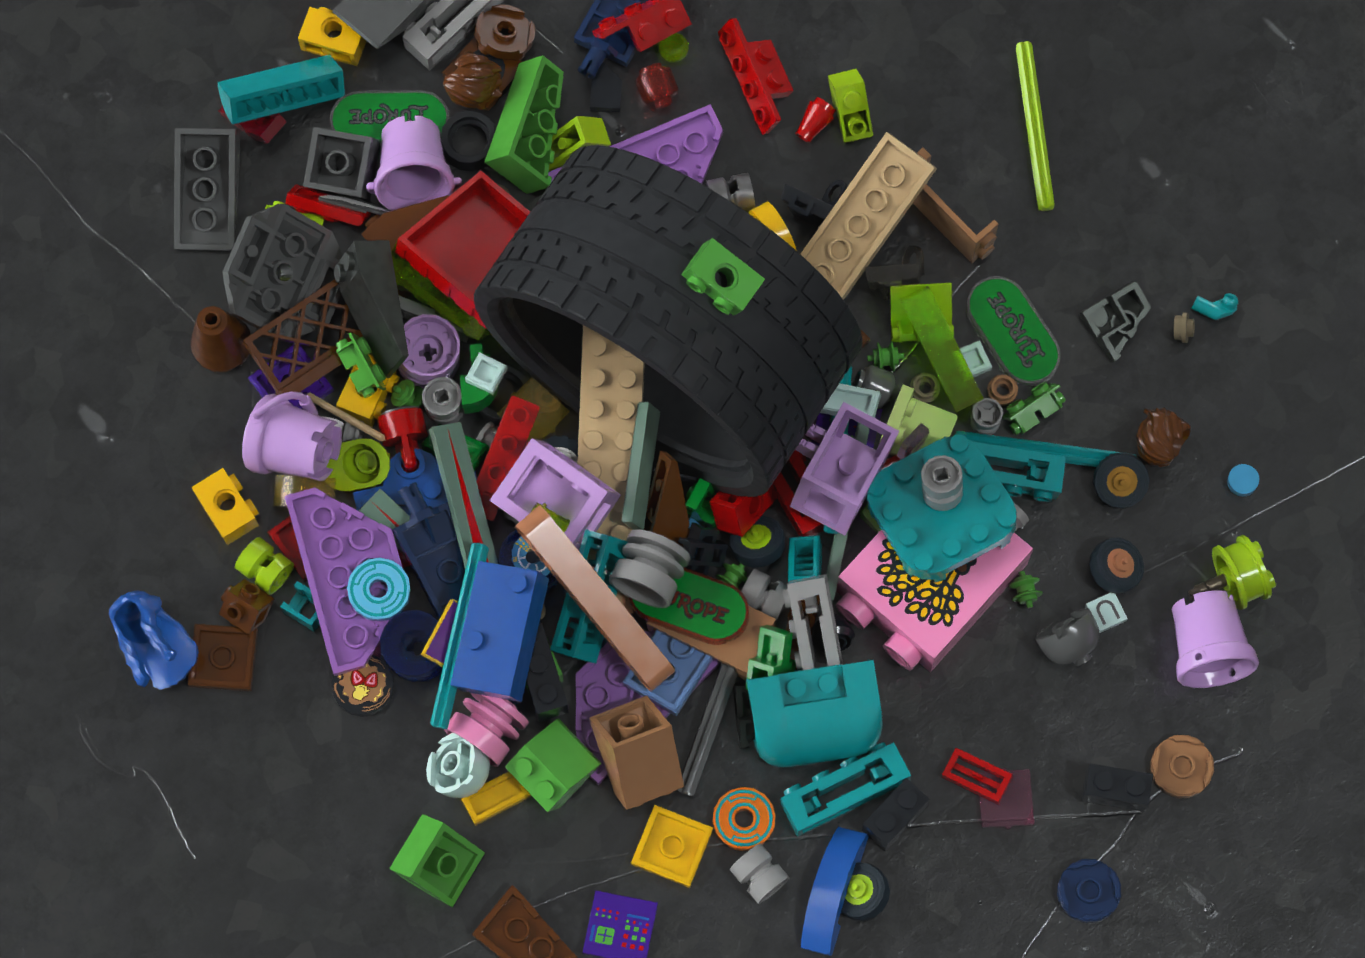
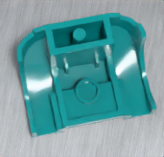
[746,659,883,767]

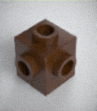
[219,579,274,634]

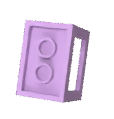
[790,402,899,535]
[489,438,621,550]

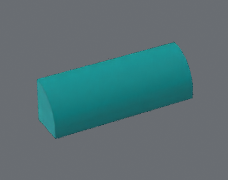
[217,55,345,124]

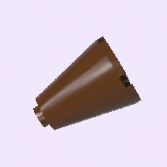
[191,306,251,373]

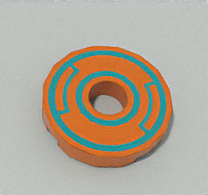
[712,787,776,851]

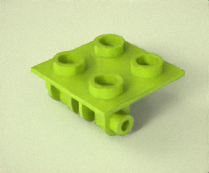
[890,283,954,343]

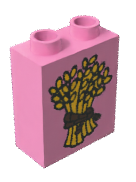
[836,530,1033,672]

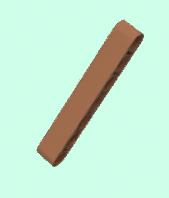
[515,505,675,692]

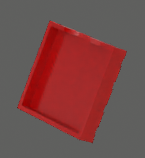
[395,171,530,329]

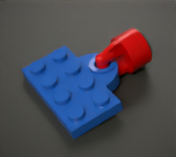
[353,406,477,516]

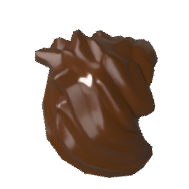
[443,50,502,110]
[1136,407,1191,467]

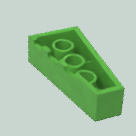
[485,55,564,194]

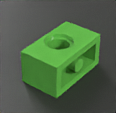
[681,238,765,316]

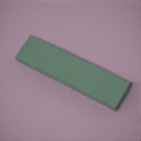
[621,402,660,530]

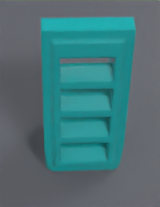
[788,535,822,582]

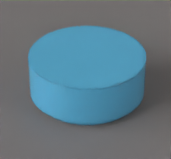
[1227,464,1259,497]

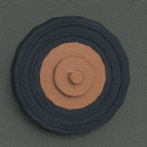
[1089,537,1144,594]

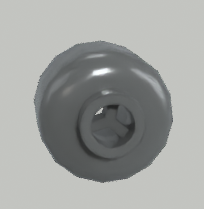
[852,365,900,409]

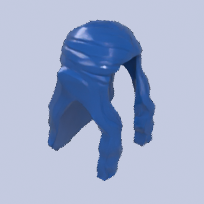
[109,591,199,690]

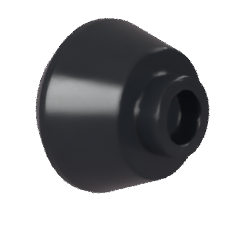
[812,613,855,653]

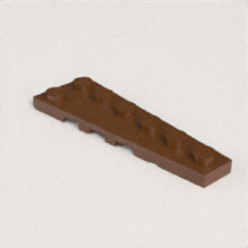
[472,885,578,958]

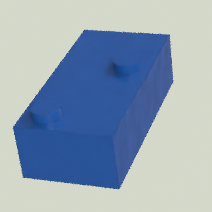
[450,561,549,702]

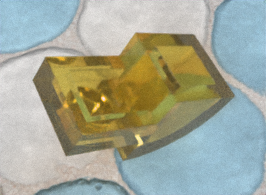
[273,475,336,508]

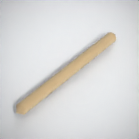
[305,392,385,441]

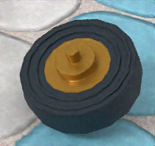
[1093,452,1150,508]

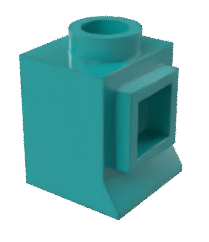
[280,581,320,632]

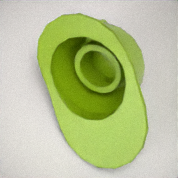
[324,438,390,491]

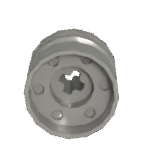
[609,529,690,608]

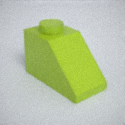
[549,116,611,171]

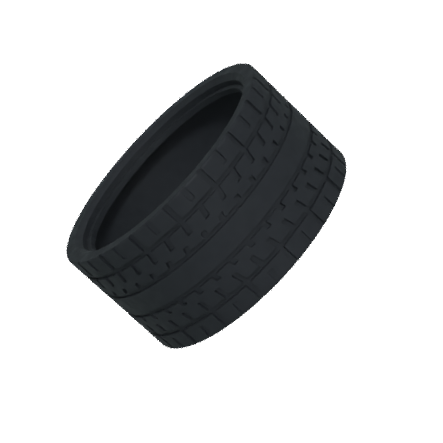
[474,145,863,497]

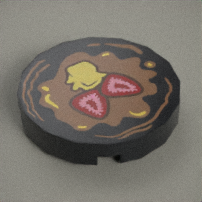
[331,655,395,717]

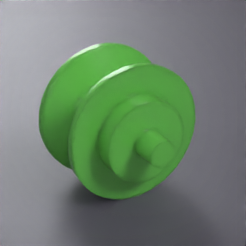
[867,341,904,372]
[391,379,423,407]
[715,563,748,594]
[1009,571,1043,608]

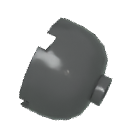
[1035,608,1100,666]

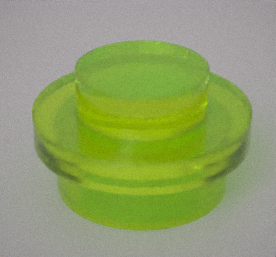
[659,33,689,62]

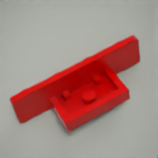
[592,0,692,52]
[718,18,794,134]
[476,395,540,521]

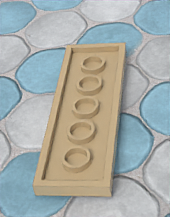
[801,132,937,300]

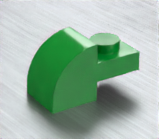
[460,344,499,414]
[685,478,720,534]
[745,625,796,690]

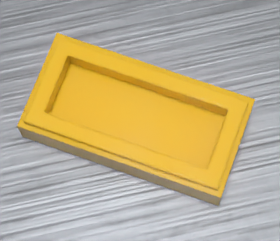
[461,771,531,826]

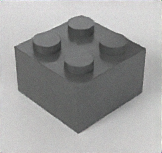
[303,127,380,200]

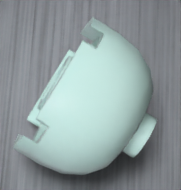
[426,733,490,798]

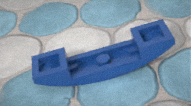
[801,827,869,957]

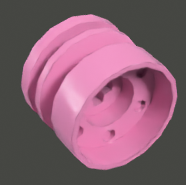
[444,693,529,767]

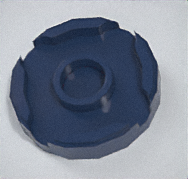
[1057,859,1121,923]

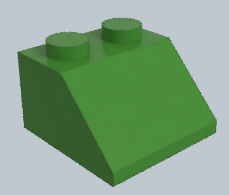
[505,718,602,812]
[389,814,485,907]

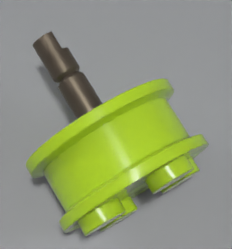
[1188,535,1276,610]

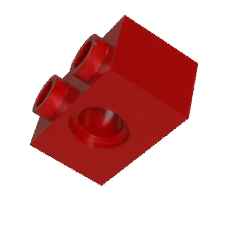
[710,484,777,537]

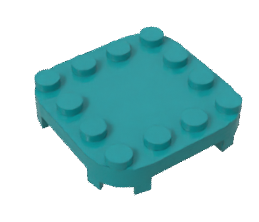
[867,434,1017,583]

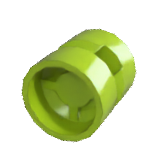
[235,537,294,595]

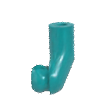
[1191,293,1239,320]

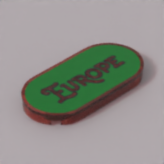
[629,568,750,645]

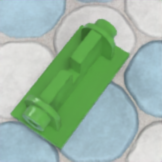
[336,332,386,398]
[1002,382,1066,435]

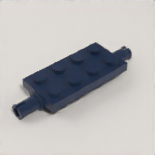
[574,0,648,79]
[392,482,465,619]

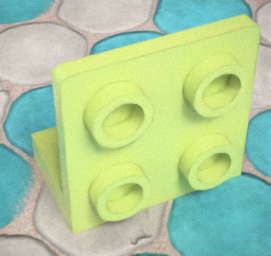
[880,384,958,459]

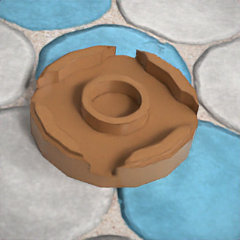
[1150,735,1214,798]

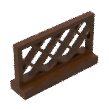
[242,279,363,395]

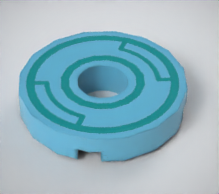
[347,558,411,621]

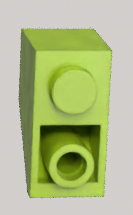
[828,69,873,143]

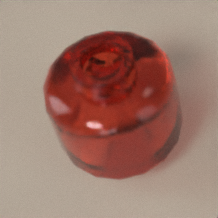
[635,62,679,109]

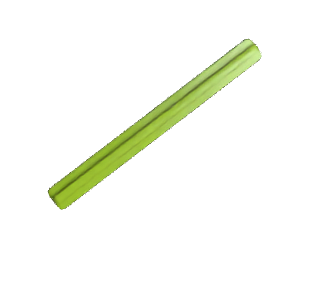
[1016,41,1055,211]

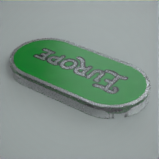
[330,90,450,150]
[966,276,1061,387]

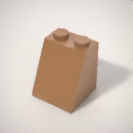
[589,695,684,810]

